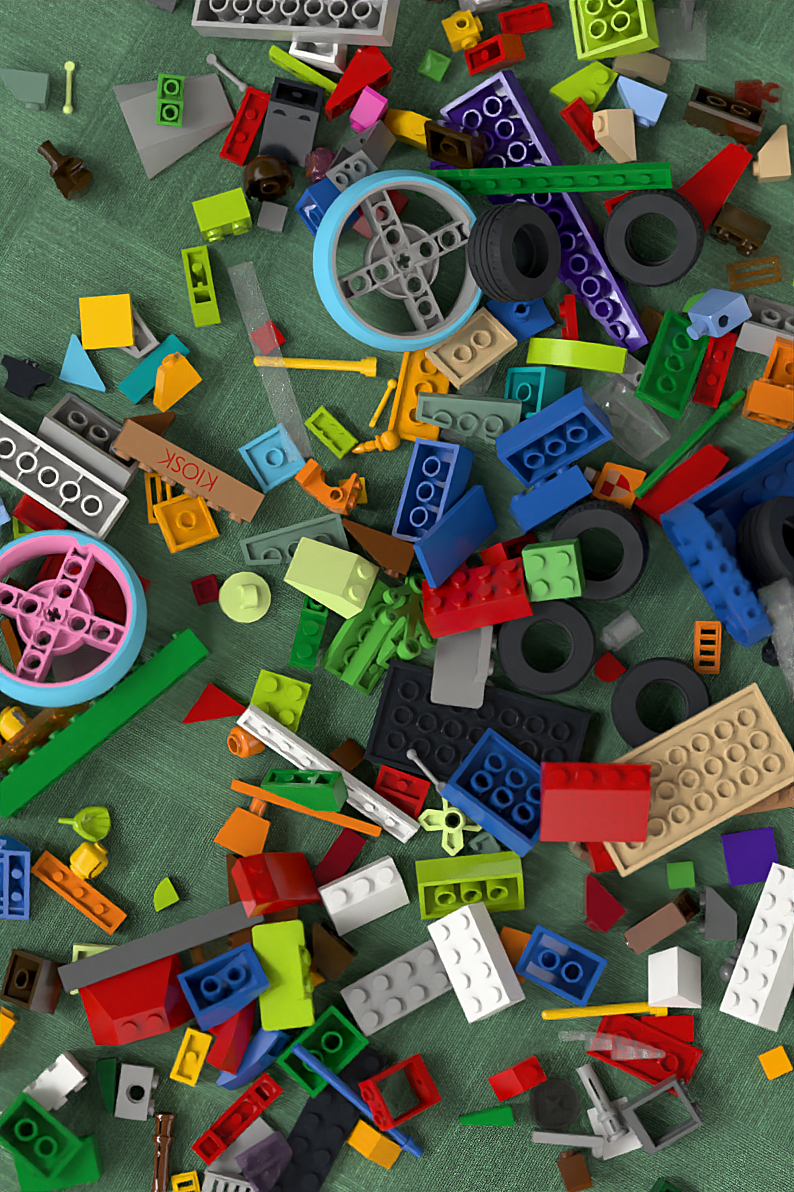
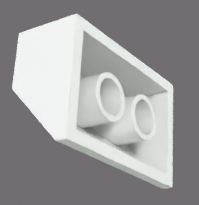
[317,855,410,936]

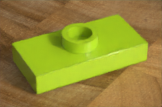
[304,405,358,460]

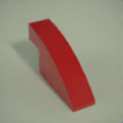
[197,998,256,1075]

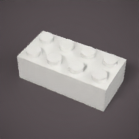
[427,902,525,1023]

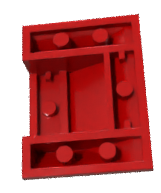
[79,953,195,1045]

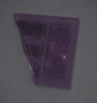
[234,1130,294,1192]

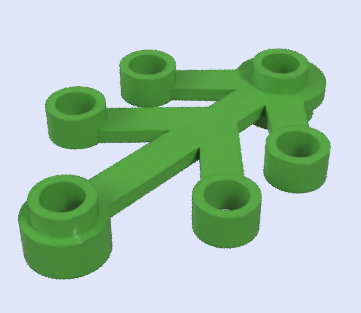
[380,573,437,660]

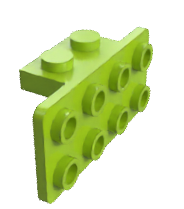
[252,920,315,1031]

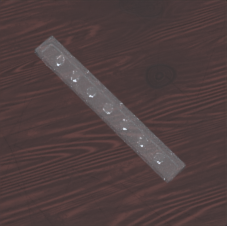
[227,261,314,464]

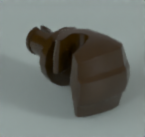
[37,140,94,201]

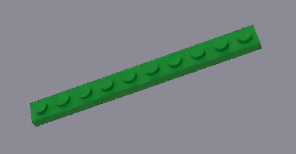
[415,162,673,197]

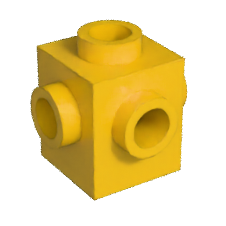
[441,9,483,52]

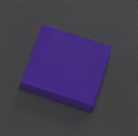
[720,827,779,887]

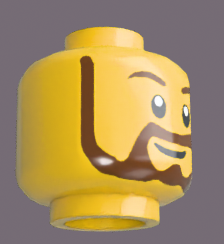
[70,841,109,880]

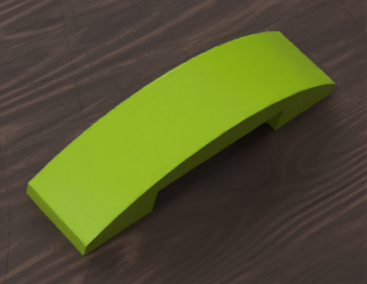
[526,338,628,375]

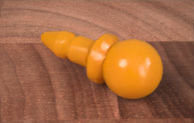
[351,430,400,454]

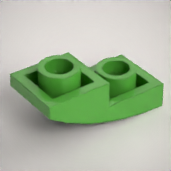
[155,73,185,127]

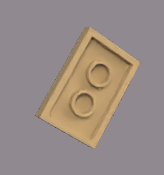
[425,307,517,390]

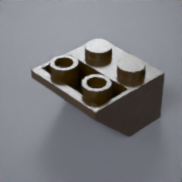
[709,202,772,257]

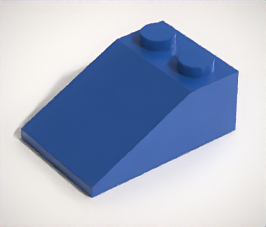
[514,924,608,1007]
[177,942,270,1032]

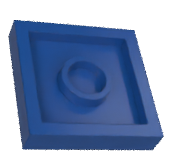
[485,297,555,345]

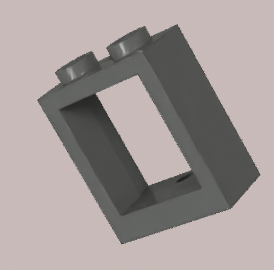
[325,119,397,193]
[621,1074,704,1156]

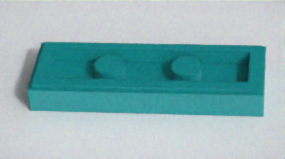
[117,333,191,406]

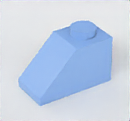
[616,75,668,129]

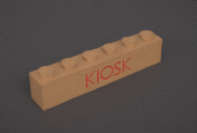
[112,419,265,525]

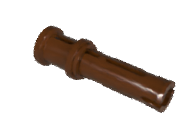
[151,1112,177,1192]

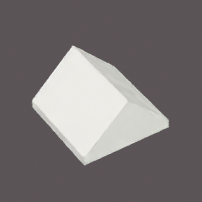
[648,946,701,1008]

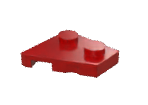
[373,764,431,821]

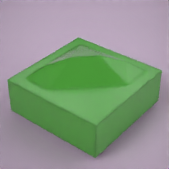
[417,48,451,84]

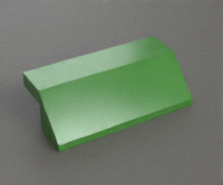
[318,578,422,696]

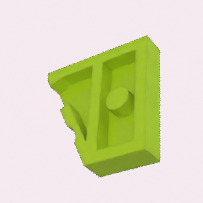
[549,60,618,113]

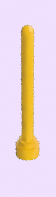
[254,356,377,377]
[542,1001,668,1020]

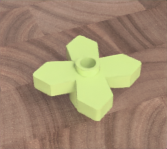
[417,797,482,856]

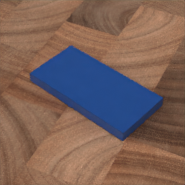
[413,485,498,589]

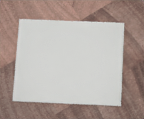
[587,1097,643,1160]

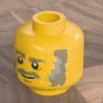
[0,706,34,744]

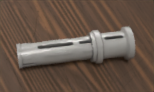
[576,1062,630,1142]

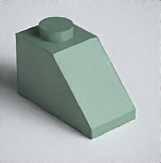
[0,68,51,112]

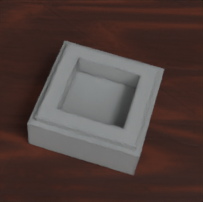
[257,201,288,233]

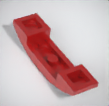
[191,1072,284,1166]

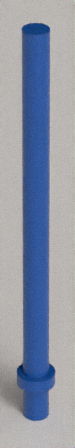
[291,1043,424,1158]

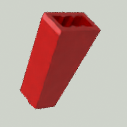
[675,142,753,235]
[632,444,729,527]

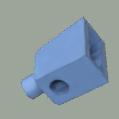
[687,288,752,340]

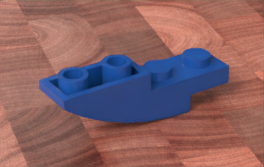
[216,1026,292,1091]

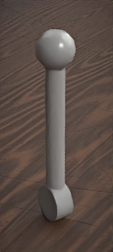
[206,54,249,92]
[407,749,446,793]

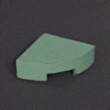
[467,831,503,854]

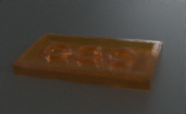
[0,703,87,776]

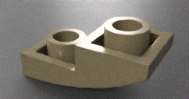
[612,52,671,86]

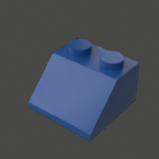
[294,177,360,238]

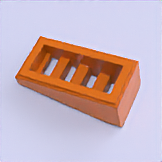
[693,621,722,674]

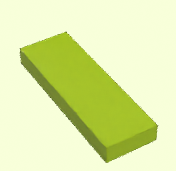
[268,45,337,97]

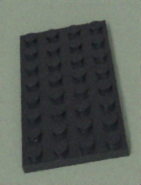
[363,659,591,782]

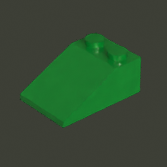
[0,1090,84,1185]

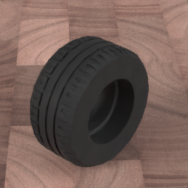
[604,189,704,288]
[467,202,561,303]
[737,495,794,600]
[550,499,650,602]
[497,598,597,695]
[611,657,712,749]

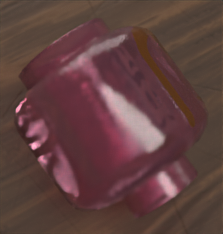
[305,148,336,185]

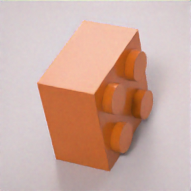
[740,378,794,430]

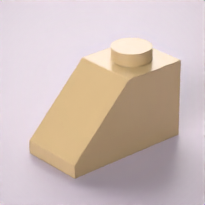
[592,109,637,164]
[752,125,791,183]

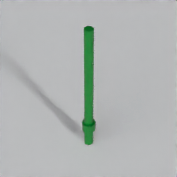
[633,389,746,499]

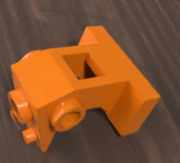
[294,458,363,515]

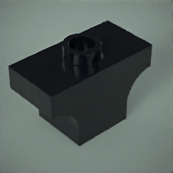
[0,354,54,401]

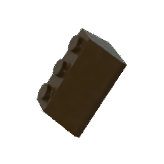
[682,84,767,146]

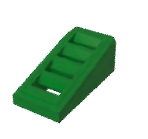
[459,1103,515,1127]

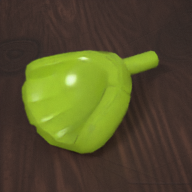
[58,805,111,842]

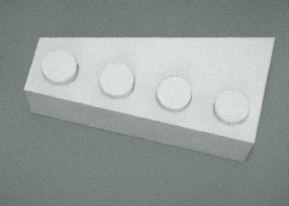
[0,1051,89,1113]

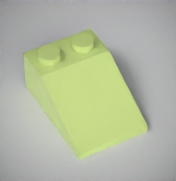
[284,537,379,619]

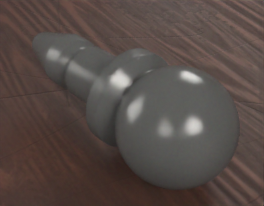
[720,935,746,983]

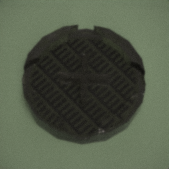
[528,1078,580,1131]

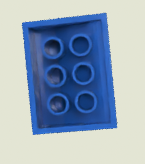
[439,727,541,857]

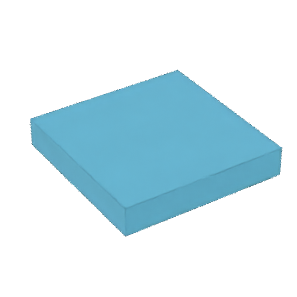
[238,423,306,494]

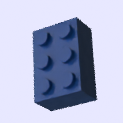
[508,464,593,535]

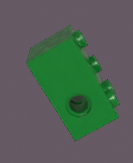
[13,1132,105,1192]

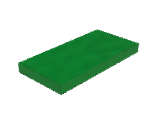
[634,309,711,420]

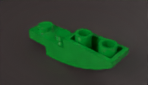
[288,594,330,671]

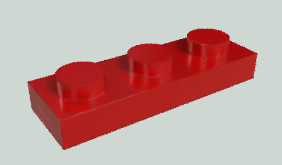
[219,86,270,167]
[692,332,738,409]

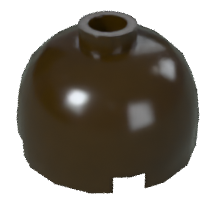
[242,154,295,202]

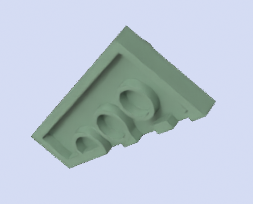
[415,392,522,445]
[239,513,350,565]

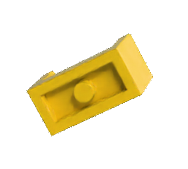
[169,1026,214,1087]

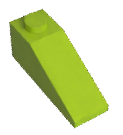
[181,245,221,328]

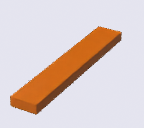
[230,779,382,837]

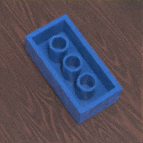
[495,386,613,489]
[391,438,475,544]

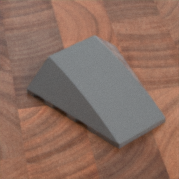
[112,73,234,180]

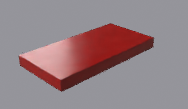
[35,554,151,626]
[586,1014,703,1098]

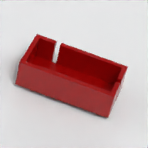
[422,557,533,639]

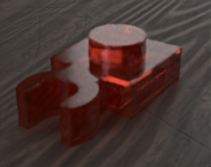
[734,79,779,107]

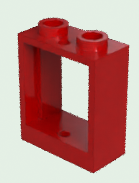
[358,1053,442,1131]

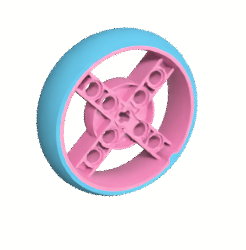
[0,529,147,707]

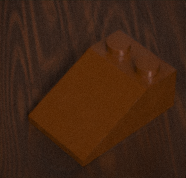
[342,518,416,581]

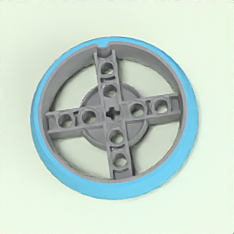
[313,169,483,352]

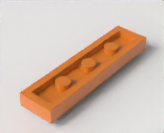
[30,850,128,935]

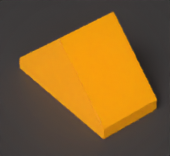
[346,1119,403,1170]

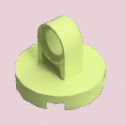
[219,572,271,623]

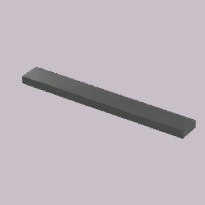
[57,901,265,993]

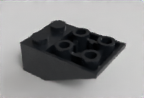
[258,76,326,169]

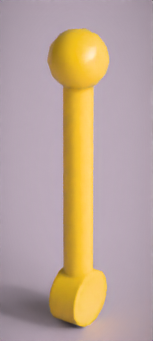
[369,379,397,428]

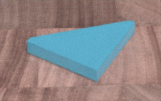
[59,334,107,393]

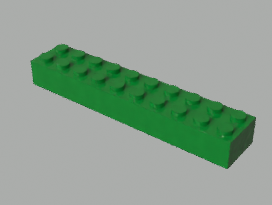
[0,628,211,820]

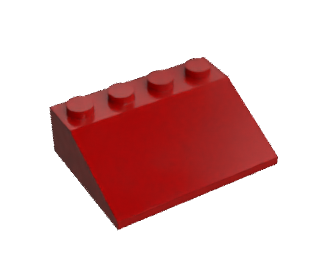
[540,761,651,842]

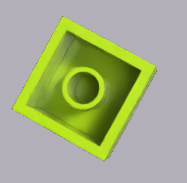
[192,187,253,243]
[249,669,312,735]

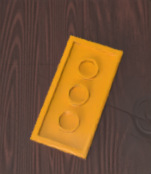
[388,346,451,442]

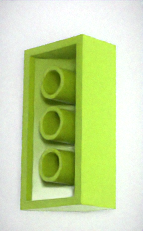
[415,851,525,920]

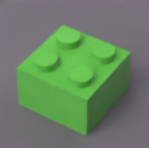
[522,538,586,602]

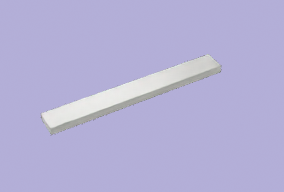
[237,704,420,843]

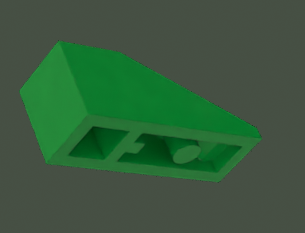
[261,769,349,812]

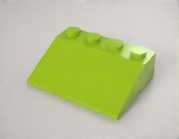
[569,0,660,61]

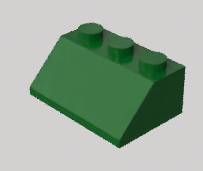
[276,1002,369,1098]

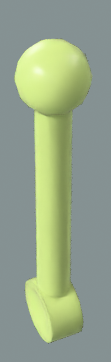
[63,61,75,114]

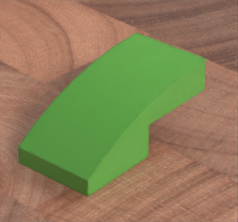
[376,616,421,669]

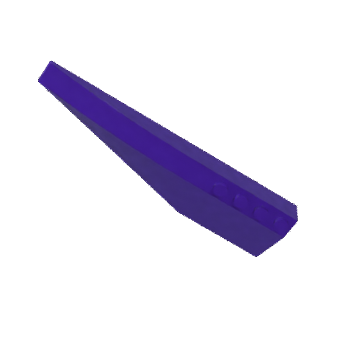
[440,70,650,354]

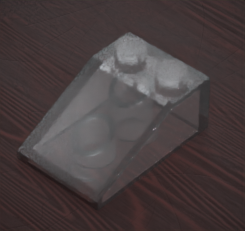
[590,373,671,462]

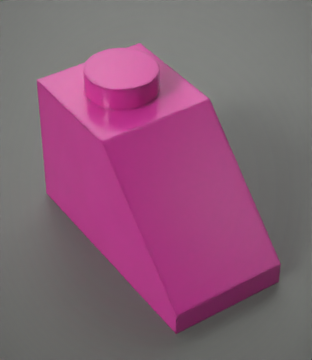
[349,85,388,134]

